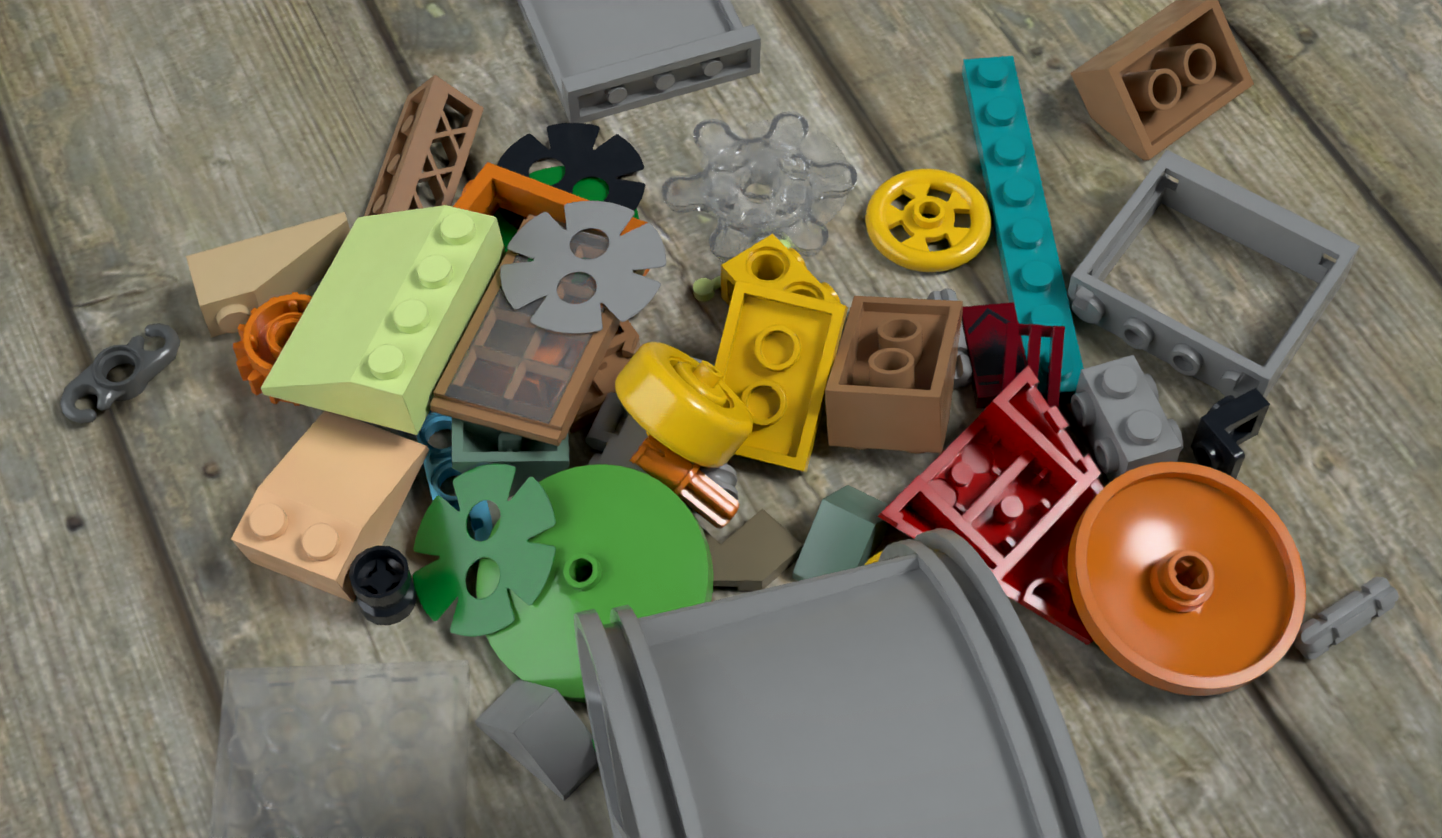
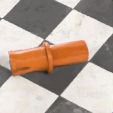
[629,434,740,529]

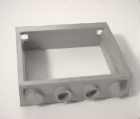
[1067,150,1360,399]

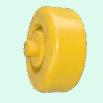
[615,342,753,468]

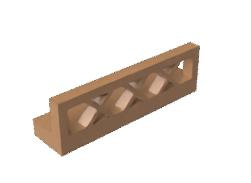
[364,75,484,216]

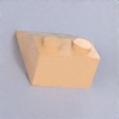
[231,411,429,602]

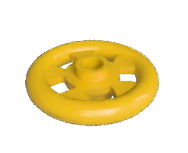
[865,169,992,272]

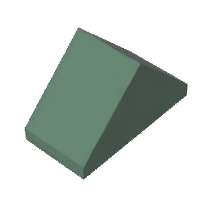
[452,417,569,497]
[792,485,891,581]

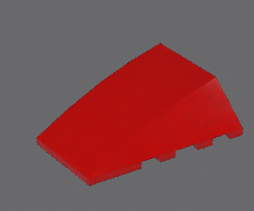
[877,365,1104,645]

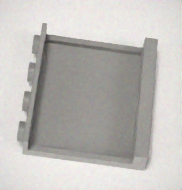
[517,0,761,123]

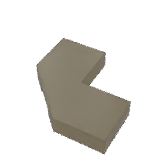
[701,509,804,591]

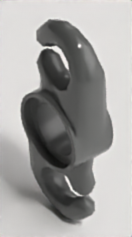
[60,323,180,424]

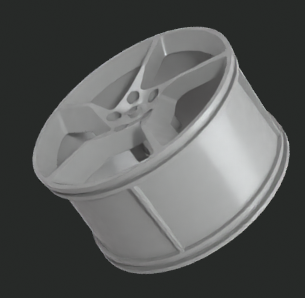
[574,528,1103,838]

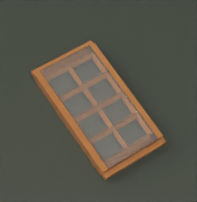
[430,214,646,446]

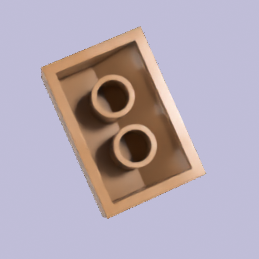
[1070,0,1254,160]

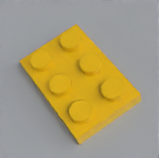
[714,279,848,472]

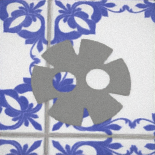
[500,201,666,334]

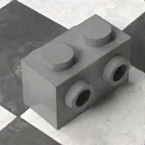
[1071,355,1183,482]

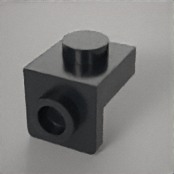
[1191,388,1270,479]

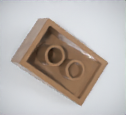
[825,296,963,454]

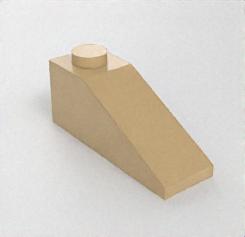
[186,212,350,338]

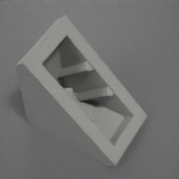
[475,679,599,801]

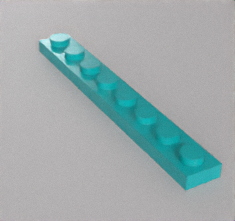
[962,56,1084,404]

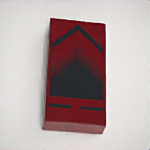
[962,302,1027,408]

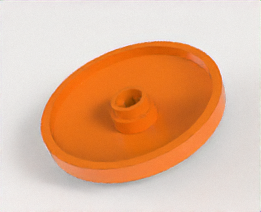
[1068,461,1306,696]

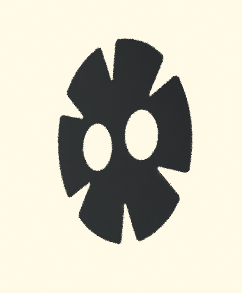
[497,123,646,230]

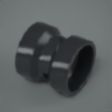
[349,545,417,625]

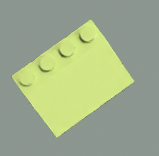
[261,205,506,435]

